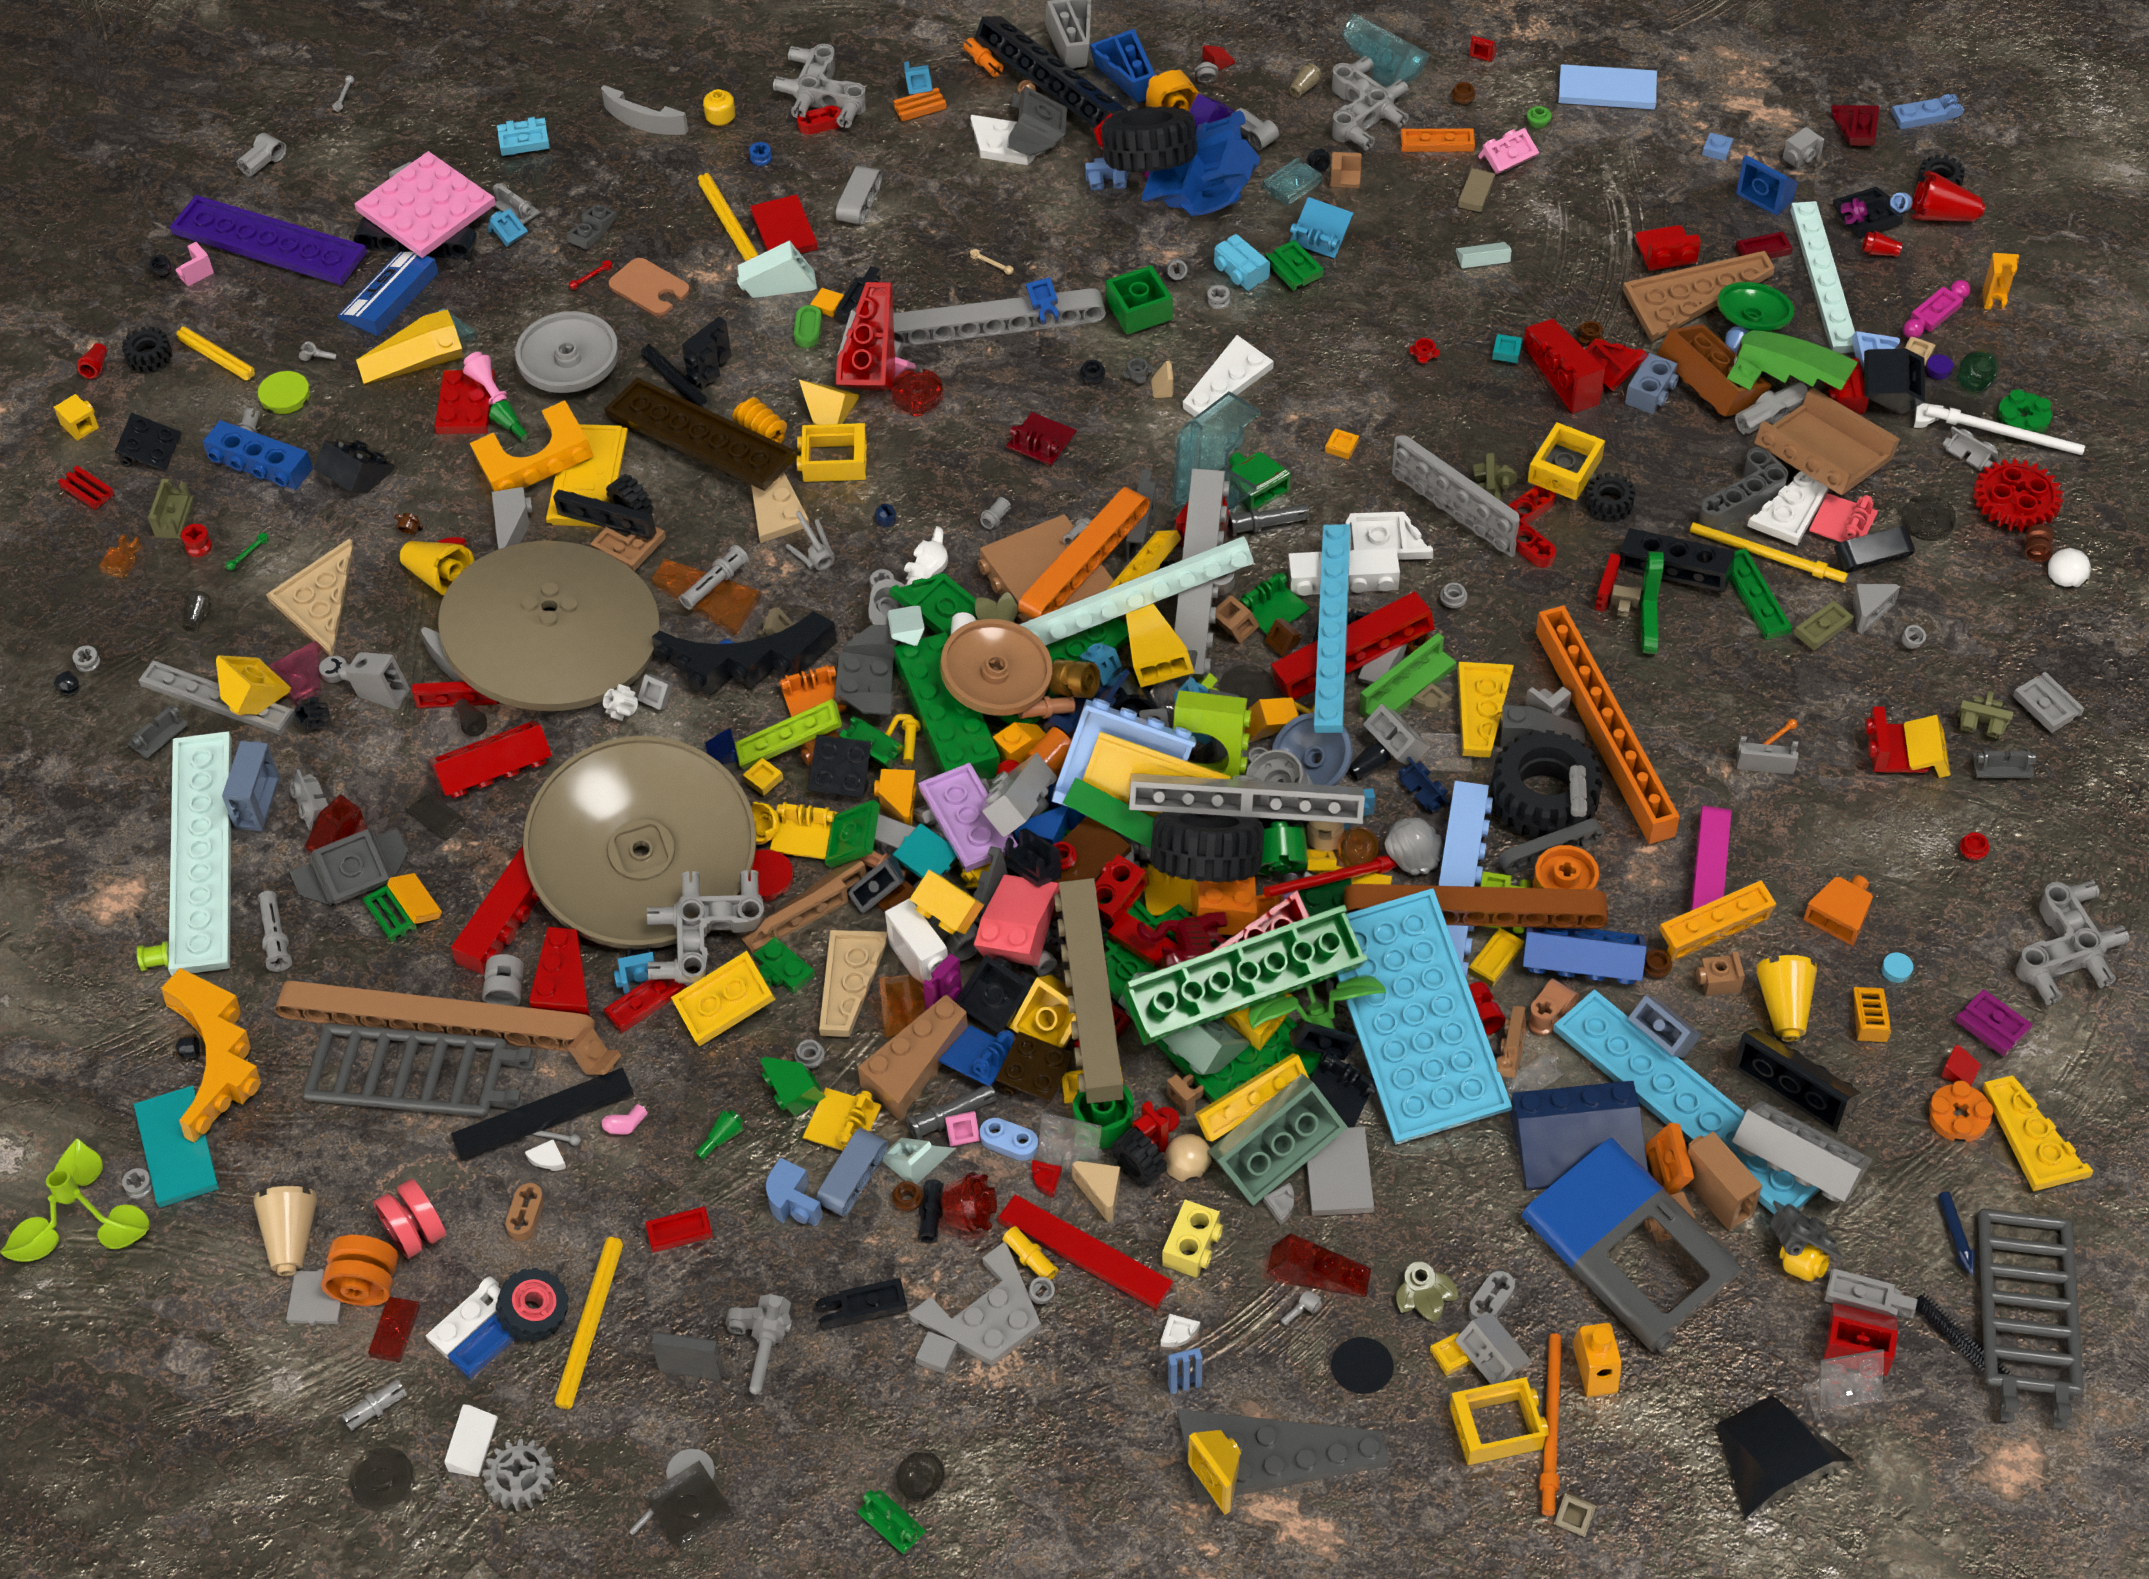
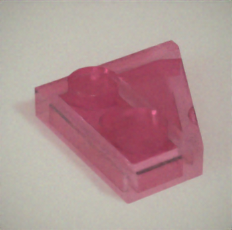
[269,641,321,706]

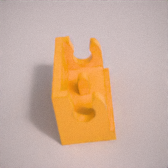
[1982,253,2019,310]

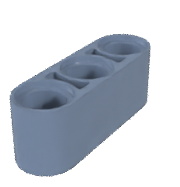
[816,1127,888,1217]

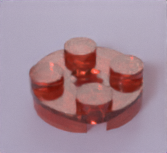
[892,369,943,417]

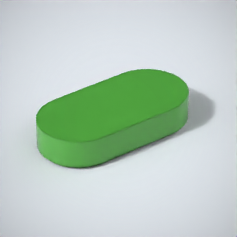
[794,305,822,348]

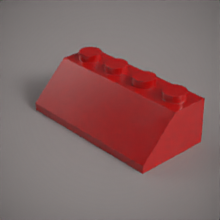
[428,720,552,798]

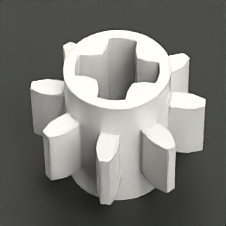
[603,684,638,721]

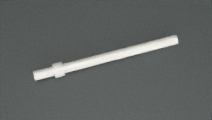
[1926,405,2085,456]

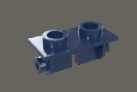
[1398,757,1451,813]

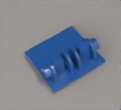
[938,1025,1014,1087]

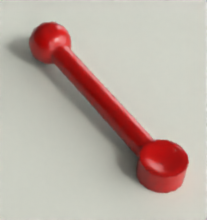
[569,260,612,290]

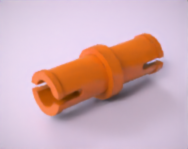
[963,38,1004,77]

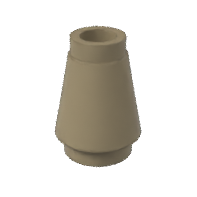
[1289,63,1322,98]

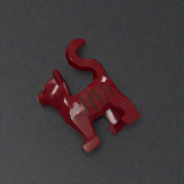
[1137,912,1228,969]

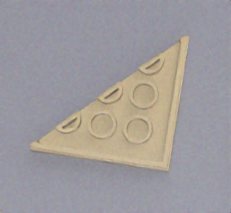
[266,538,354,656]

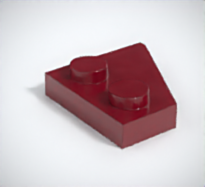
[1831,105,1879,146]

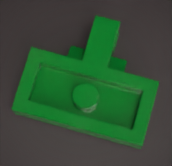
[753,937,815,994]

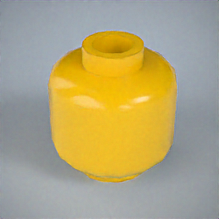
[703,89,735,126]
[1780,1243,1830,1282]

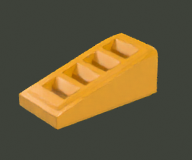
[1853,987,1891,1042]

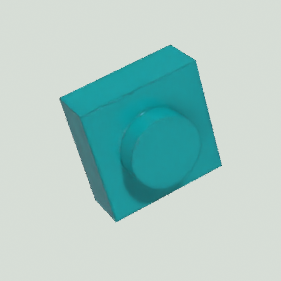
[1492,334,1522,363]

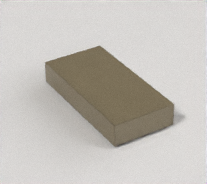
[1458,168,1495,212]

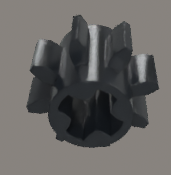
[294,696,330,731]

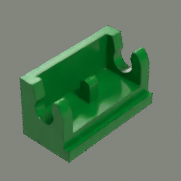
[839,716,905,769]

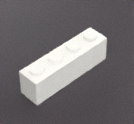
[1288,548,1400,596]

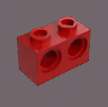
[1095,854,1149,926]

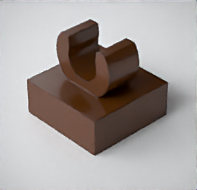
[1265,618,1302,657]

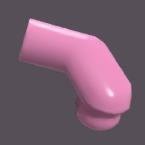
[601,1104,648,1135]

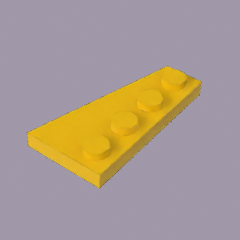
[1982,1075,2093,1191]

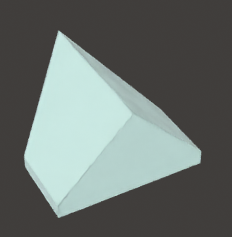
[882,1138,956,1184]

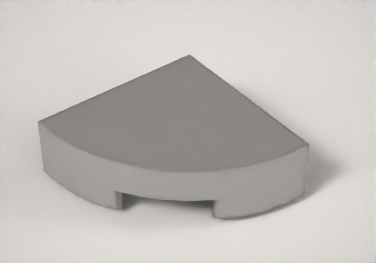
[1263,1183,1294,1225]

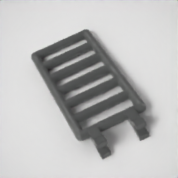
[302,1023,536,1117]
[1978,1209,2084,1429]

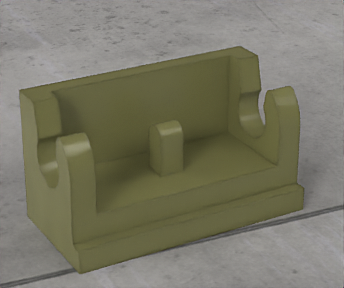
[148,478,194,539]

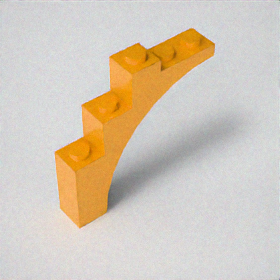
[161,968,261,1143]

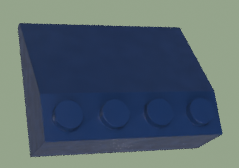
[1509,1081,1648,1191]

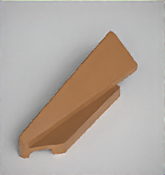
[741,860,866,955]

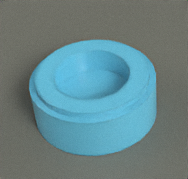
[1881,952,1913,983]

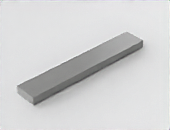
[138,660,295,736]

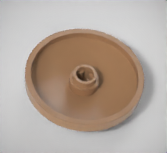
[940,619,1053,716]

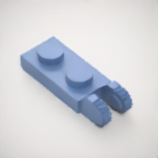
[1891,94,1964,129]

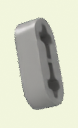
[1469,1271,1515,1321]

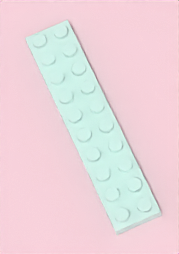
[168,731,232,976]

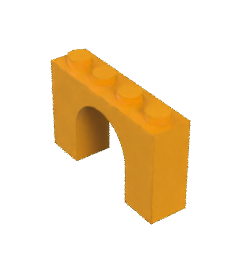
[470,400,594,491]

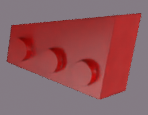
[529,927,591,1017]

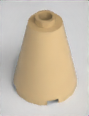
[254,1186,317,1276]

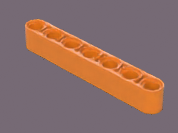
[1018,487,1150,619]

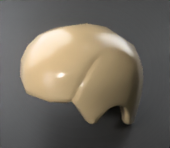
[1163,1134,1212,1182]

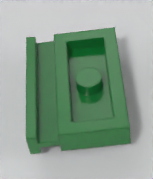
[1265,240,1324,291]

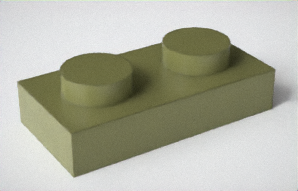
[1794,601,1854,651]

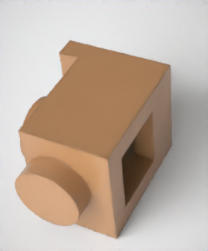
[1216,595,1260,644]
[1696,951,1745,996]

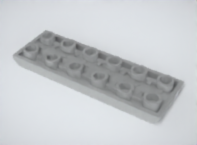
[1392,436,1520,558]

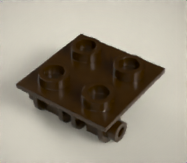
[995,1031,1074,1103]

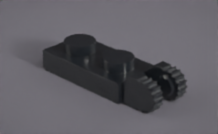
[815,1278,908,1329]

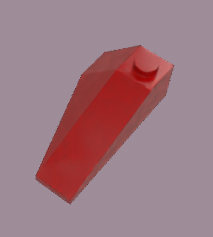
[836,282,895,390]

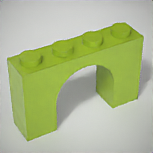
[1173,690,1251,779]

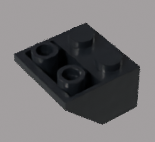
[1864,348,1925,415]
[314,439,395,493]

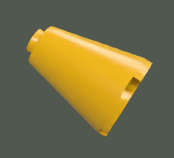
[400,541,474,595]
[1756,955,1817,1042]

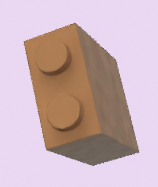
[1688,1131,1762,1231]

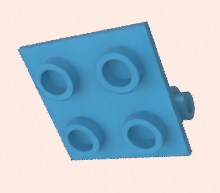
[1289,197,1354,259]

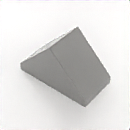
[1852,584,1900,634]

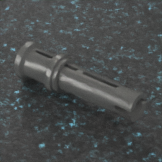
[1228,503,1310,536]
[905,1085,997,1140]

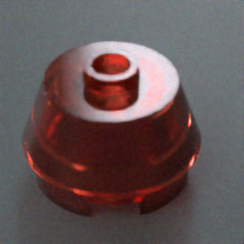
[942,1172,997,1234]

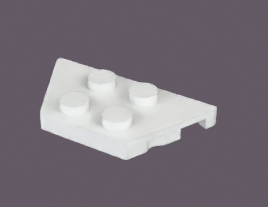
[971,115,1044,165]
[1345,512,1433,560]

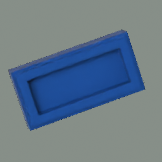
[447,1313,516,1379]

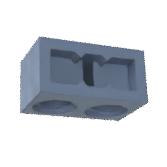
[1625,353,1679,415]

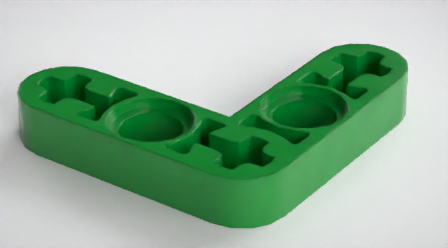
[1640,551,1664,654]

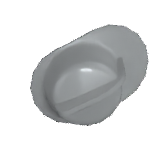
[868,579,905,625]

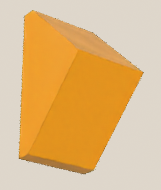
[1245,698,1299,743]

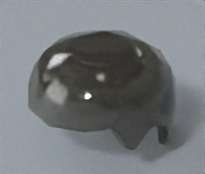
[896,1452,946,1502]

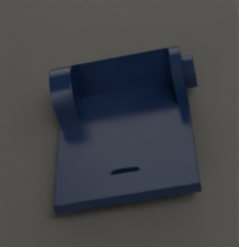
[1044,669,1130,739]

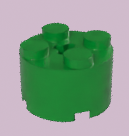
[1256,821,1308,876]
[1073,1084,1134,1151]

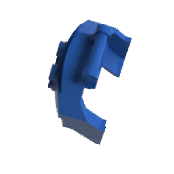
[1141,110,1260,216]

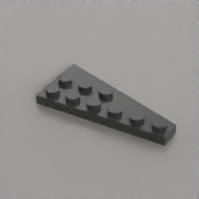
[1177,1409,1389,1503]

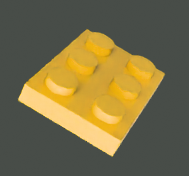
[671,951,776,1047]

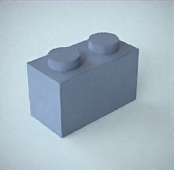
[1628,995,1702,1058]

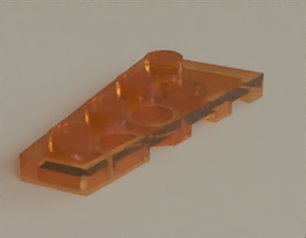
[652,559,761,636]

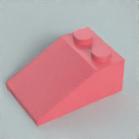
[974,875,1059,966]

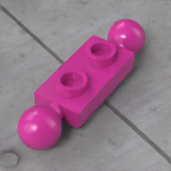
[1903,280,1971,339]

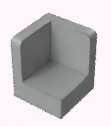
[1525,687,1571,717]

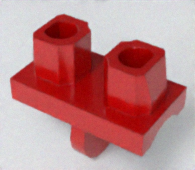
[1132,1101,1179,1153]

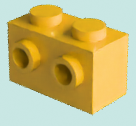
[909,870,984,935]

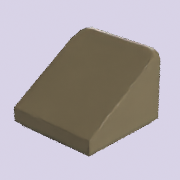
[1554,1491,1598,1537]

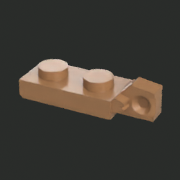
[1497,1006,1527,1078]

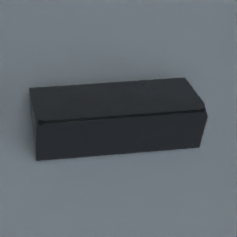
[847,855,905,914]
[1288,1021,1358,1061]

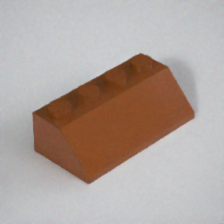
[1657,324,1772,417]

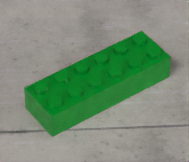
[894,632,1000,780]

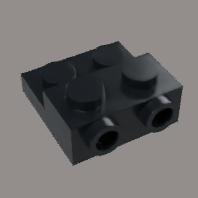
[682,316,732,389]
[955,955,1035,1033]

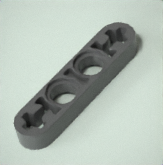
[1498,818,1605,875]

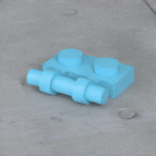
[497,117,550,156]

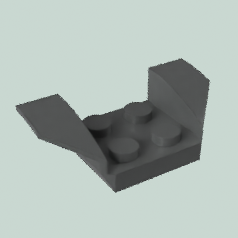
[1007,86,1067,156]
[834,625,897,715]
[289,829,408,906]

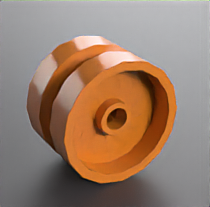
[1532,845,1599,890]
[321,1234,399,1306]

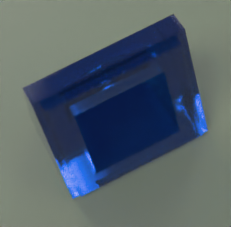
[705,728,738,764]

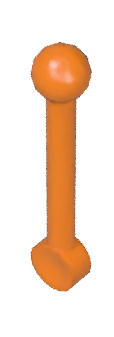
[1762,719,1798,745]

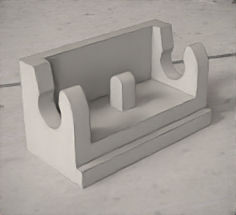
[1736,736,1798,775]
[1455,1313,1532,1384]

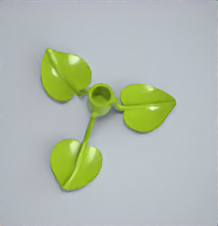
[0,1138,150,1262]

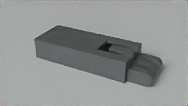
[1126,469,1156,562]

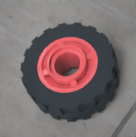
[496,1268,569,1342]

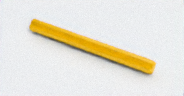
[698,173,758,261]
[554,1237,623,1410]

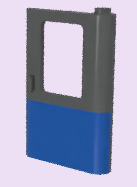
[1521,1138,1745,1352]

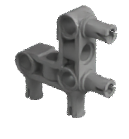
[773,44,866,128]
[1332,56,1409,151]
[647,870,764,987]
[2015,880,2130,1005]

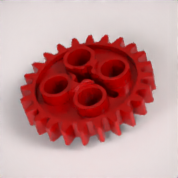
[1973,458,2063,532]

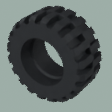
[1101,106,1197,172]
[1490,730,1603,839]
[1150,812,1264,882]

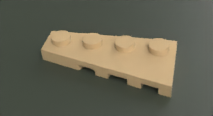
[751,472,810,543]

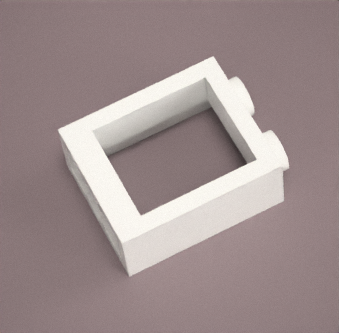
[885,898,948,991]

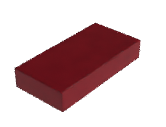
[1735,231,1793,259]

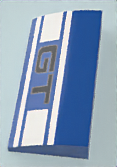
[337,252,438,336]

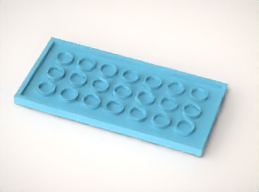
[1337,888,1512,1145]

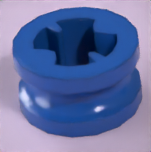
[749,142,772,166]

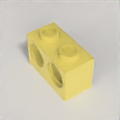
[1162,1200,1223,1278]

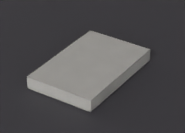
[1306,1127,1374,1216]

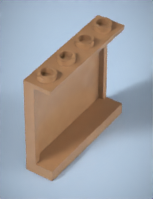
[1754,388,1900,495]
[977,514,1114,624]

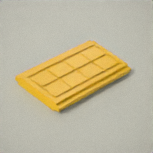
[546,424,628,527]
[1082,731,1231,818]

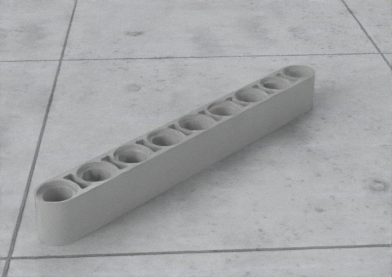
[893,288,1106,347]

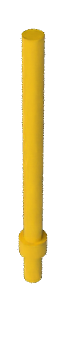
[1690,522,1848,583]

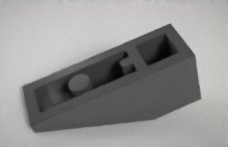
[1500,705,1585,748]

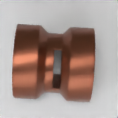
[2025,524,2054,562]

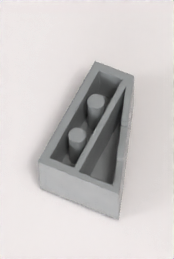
[982,752,1058,838]

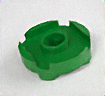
[1997,389,2052,434]

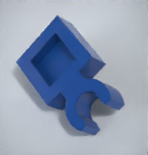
[1026,277,1059,325]

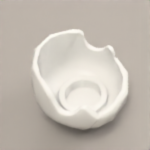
[2048,548,2091,587]

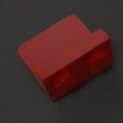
[1635,225,1701,271]
[1865,706,1931,773]

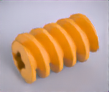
[732,397,787,444]

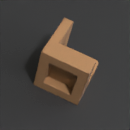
[1330,152,1362,188]

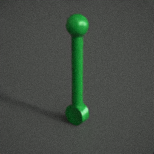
[226,533,269,571]

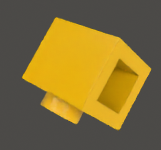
[54,394,99,441]

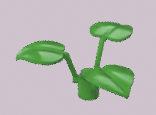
[1248,975,1386,1030]

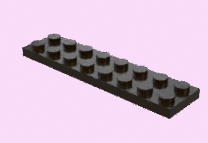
[604,377,797,491]

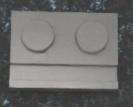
[2013,672,2084,733]

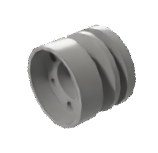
[1246,749,1313,823]

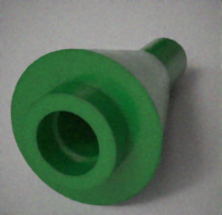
[489,400,529,441]
[695,1110,744,1161]

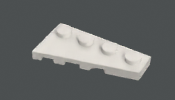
[1183,335,1274,422]
[1747,471,1830,546]

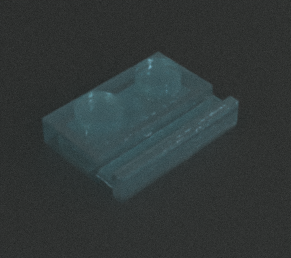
[1262,157,1323,206]

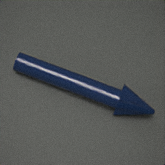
[1938,1191,1975,1276]

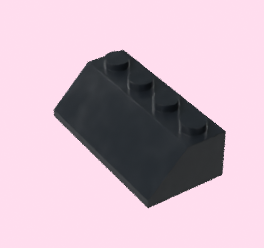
[1733,1028,1861,1133]

